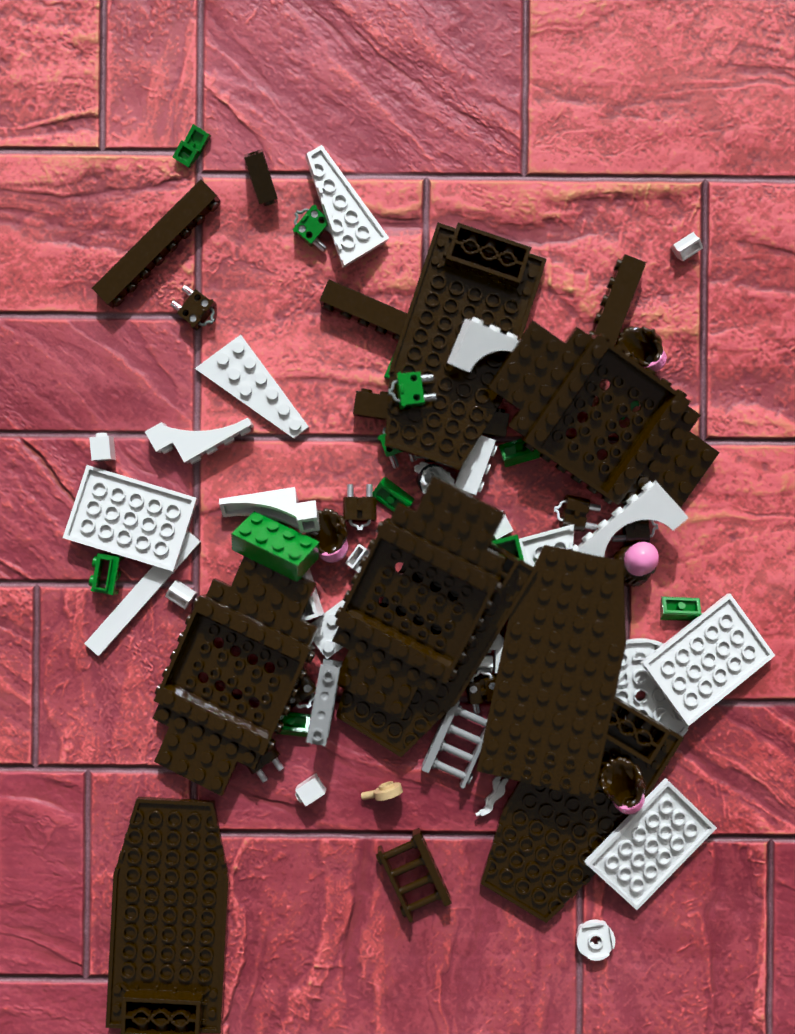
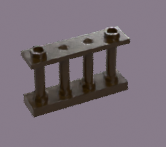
[376,828,452,922]

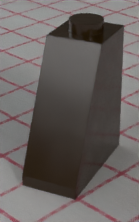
[244,149,278,206]

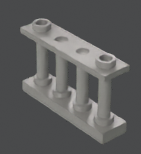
[306,658,343,746]
[421,700,487,789]

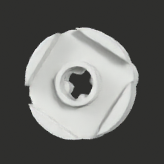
[576,919,615,961]

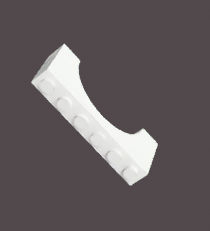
[447,317,518,372]
[573,480,688,557]

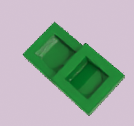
[173,124,212,168]

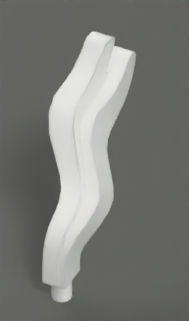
[475,776,509,817]

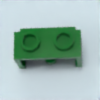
[89,553,124,595]

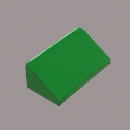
[498,439,541,467]
[373,477,415,512]
[660,597,702,621]
[279,712,311,737]

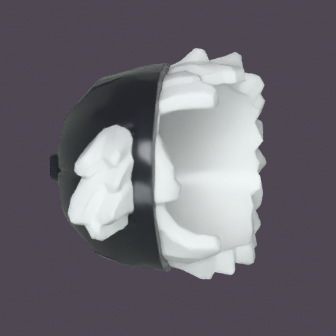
[414,462,455,494]

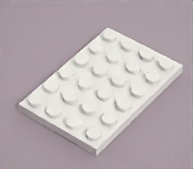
[63,465,198,572]
[640,594,775,726]
[585,778,717,910]

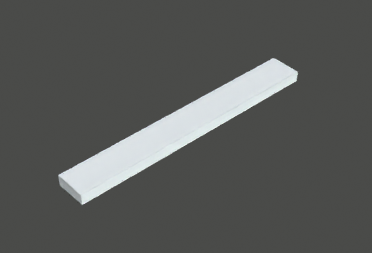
[84,530,201,656]

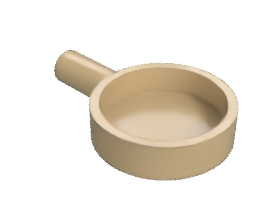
[361,781,403,801]

